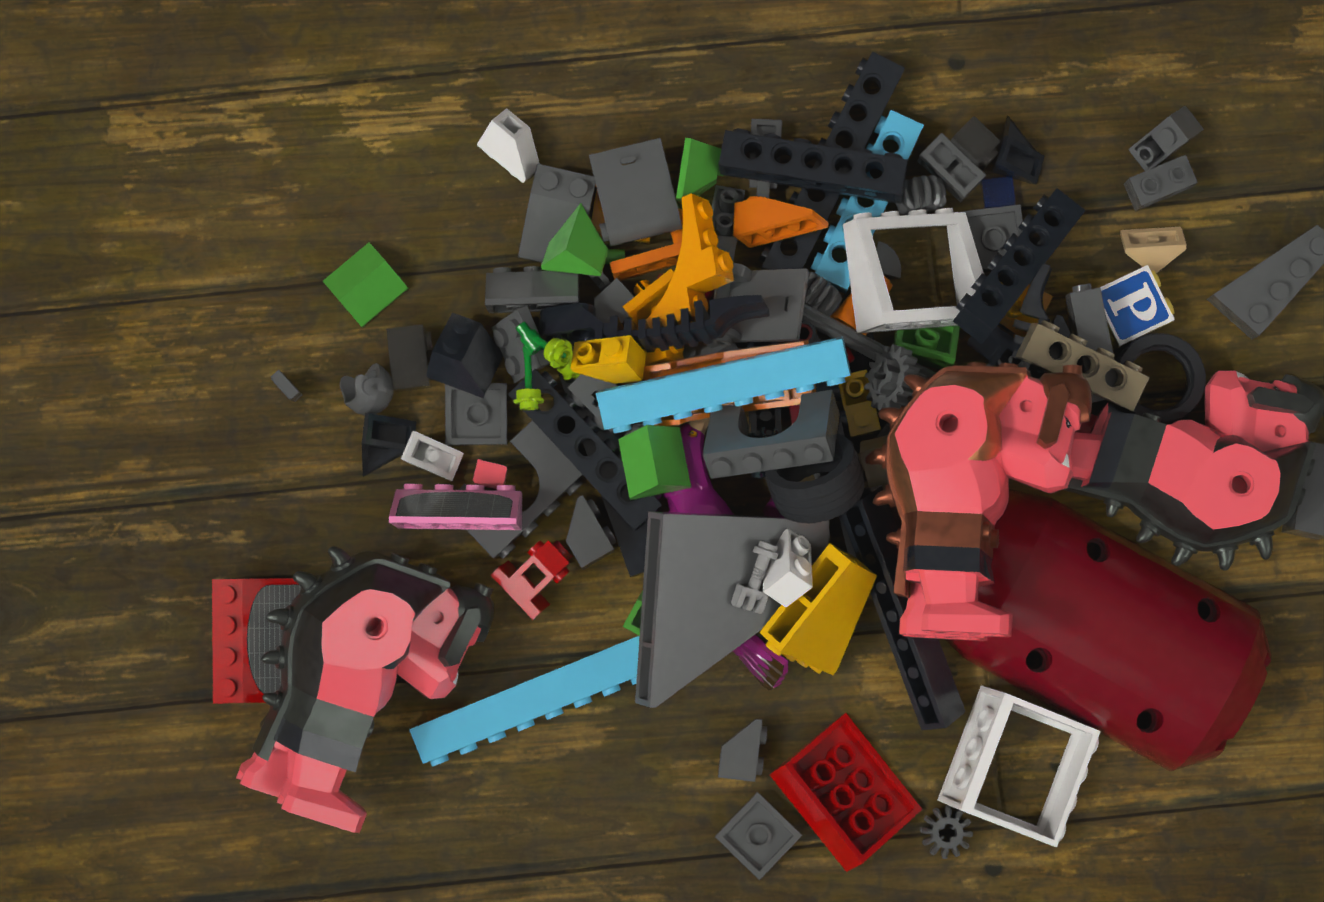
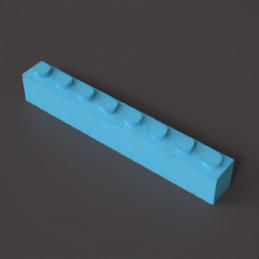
[596,336,851,433]
[409,636,640,767]

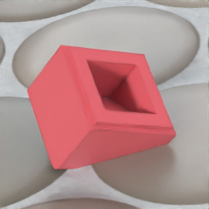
[473,459,507,490]

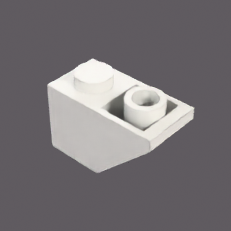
[477,108,540,183]
[763,528,813,607]

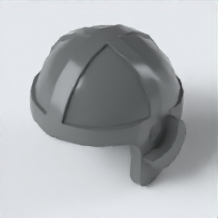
[340,363,394,415]

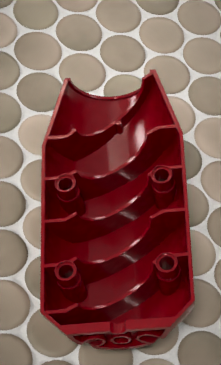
[945,489,1272,771]

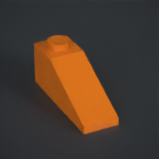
[733,196,828,248]

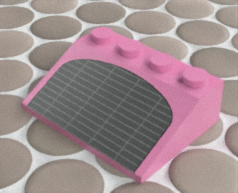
[389,484,522,530]

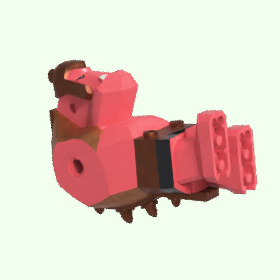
[865,362,1092,641]

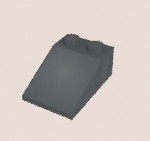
[518,164,597,263]

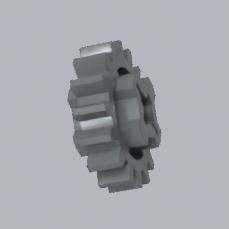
[864,344,920,410]

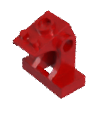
[491,540,573,620]

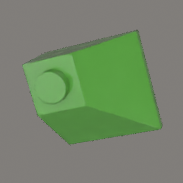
[676,138,724,209]

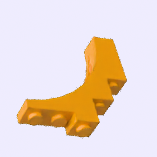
[620,193,734,385]

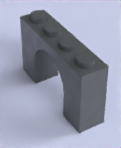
[703,390,840,479]
[459,420,584,559]

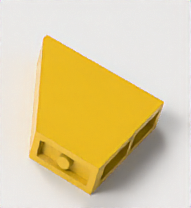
[759,543,877,675]

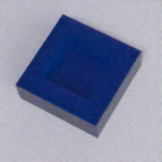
[981,176,1016,209]

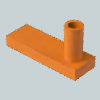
[610,209,683,281]

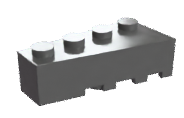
[1206,225,1324,340]

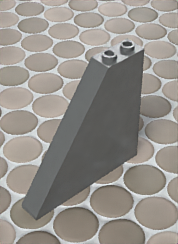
[635,511,830,708]

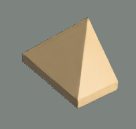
[1120,227,1187,273]

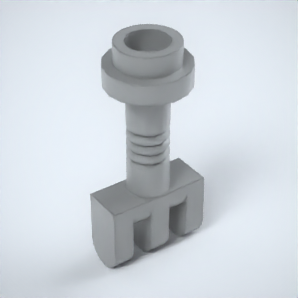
[731,540,779,614]

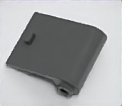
[589,138,682,246]
[710,263,809,346]

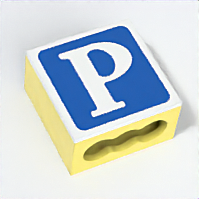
[1100,265,1175,350]

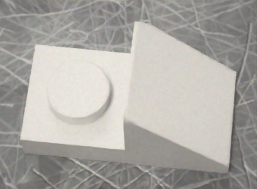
[401,431,464,481]

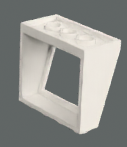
[843,208,988,333]
[937,686,1101,847]

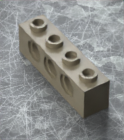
[1015,320,1150,411]

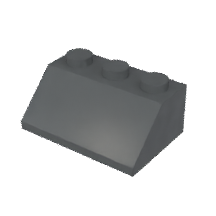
[485,266,580,314]

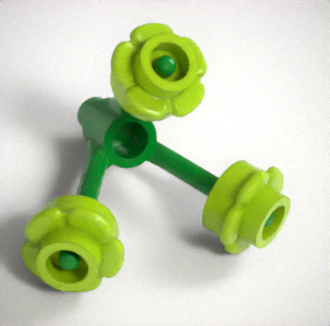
[513,321,581,410]

